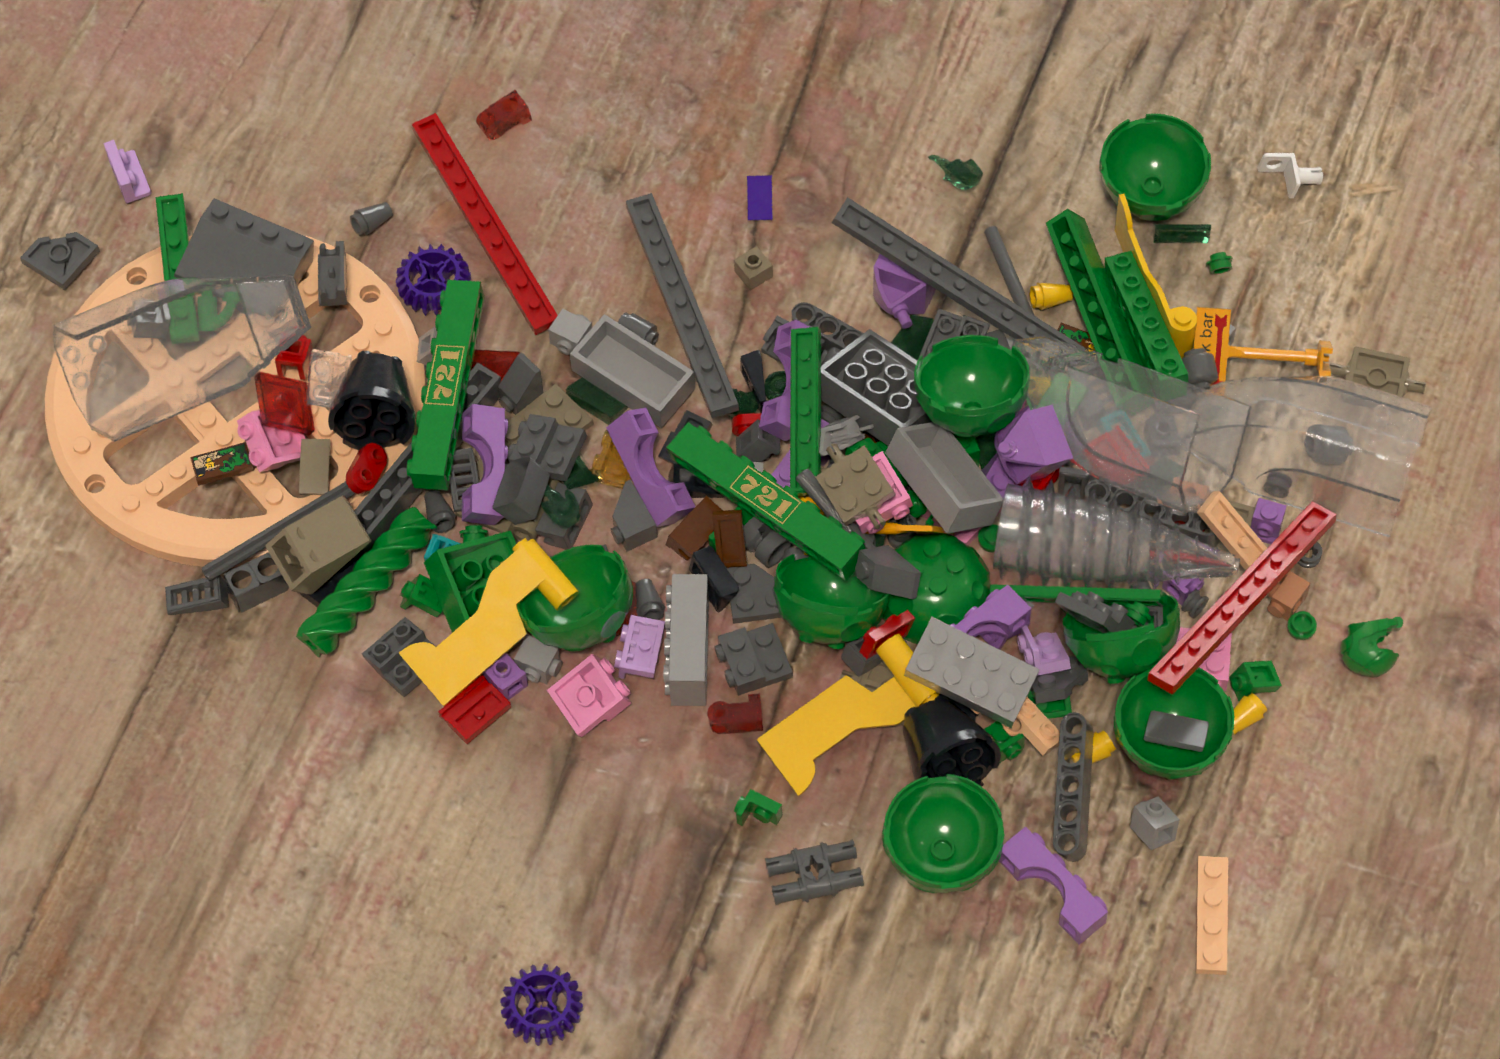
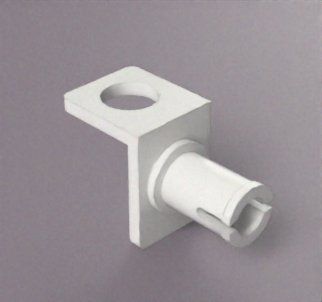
[1257,153,1323,198]

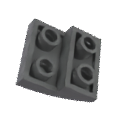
[918,309,990,359]
[362,617,435,697]

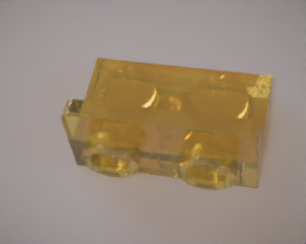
[592,430,632,489]

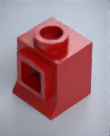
[275,333,313,380]

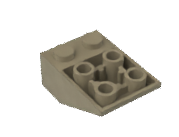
[265,495,371,595]

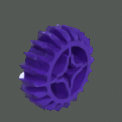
[396,244,471,316]
[500,963,583,1046]

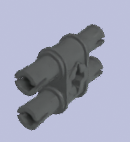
[765,839,864,905]

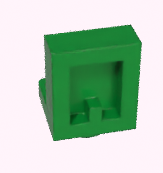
[400,574,442,617]
[1229,660,1282,701]
[984,721,1025,763]
[734,789,783,826]

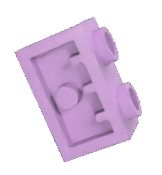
[103,140,151,204]
[614,615,665,679]
[1017,625,1071,676]

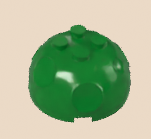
[1099,114,1211,220]
[914,335,1030,437]
[883,533,991,644]
[517,545,633,651]
[773,554,891,649]
[1062,595,1180,684]
[1114,664,1234,780]
[882,774,1005,893]

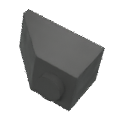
[498,352,544,415]
[611,479,657,552]
[855,545,921,599]

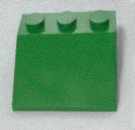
[424,530,516,633]

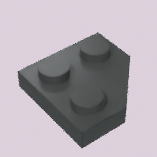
[20,232,100,290]
[727,564,782,624]
[1030,656,1088,704]

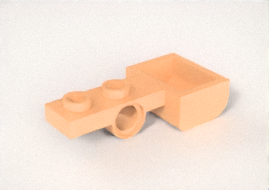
[970,697,1060,756]

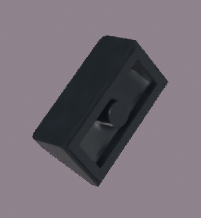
[689,546,739,612]

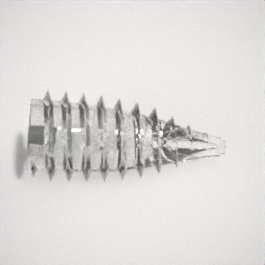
[993,474,1240,589]

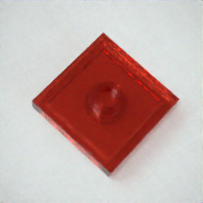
[254,371,315,435]

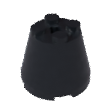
[328,351,415,450]
[903,695,1001,787]

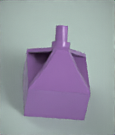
[873,254,936,329]
[994,405,1073,485]

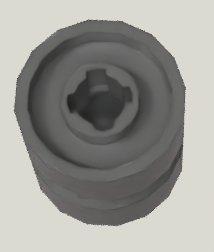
[744,517,792,568]

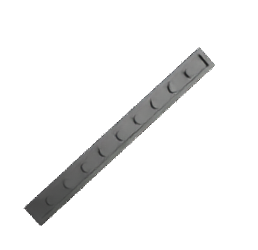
[626,193,739,418]
[831,197,1086,374]

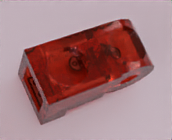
[476,90,532,140]
[707,693,763,734]

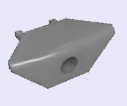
[819,415,874,456]

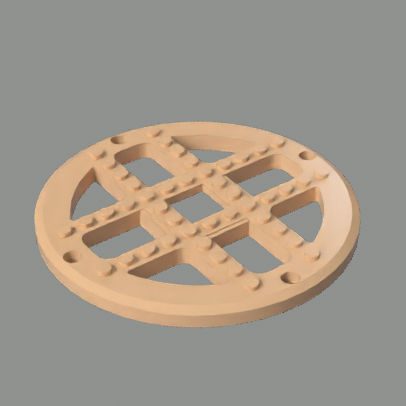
[45,235,426,568]

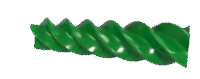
[296,507,437,657]

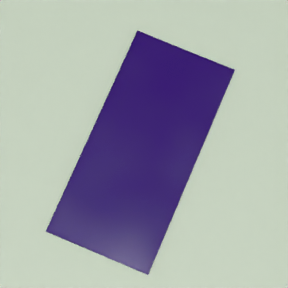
[747,175,773,220]

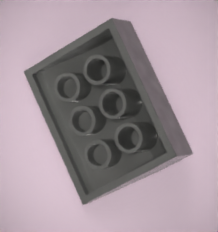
[174,198,314,319]
[821,329,932,446]

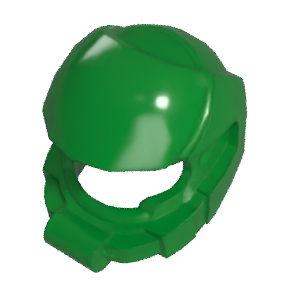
[1340,617,1403,678]

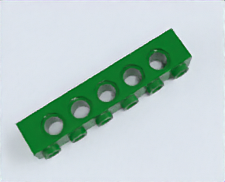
[1105,251,1188,402]

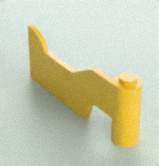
[1115,194,1197,358]
[399,538,579,706]
[757,634,940,797]

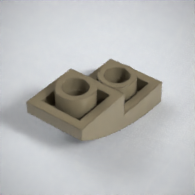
[299,439,331,495]

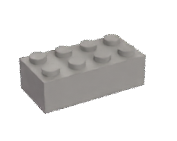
[570,314,695,428]
[885,422,1005,534]
[663,574,709,706]
[904,617,1040,728]

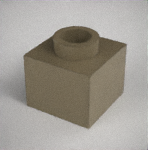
[734,246,773,291]

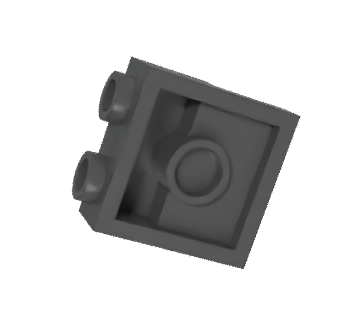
[508,414,587,481]
[1055,591,1135,633]
[714,623,793,696]

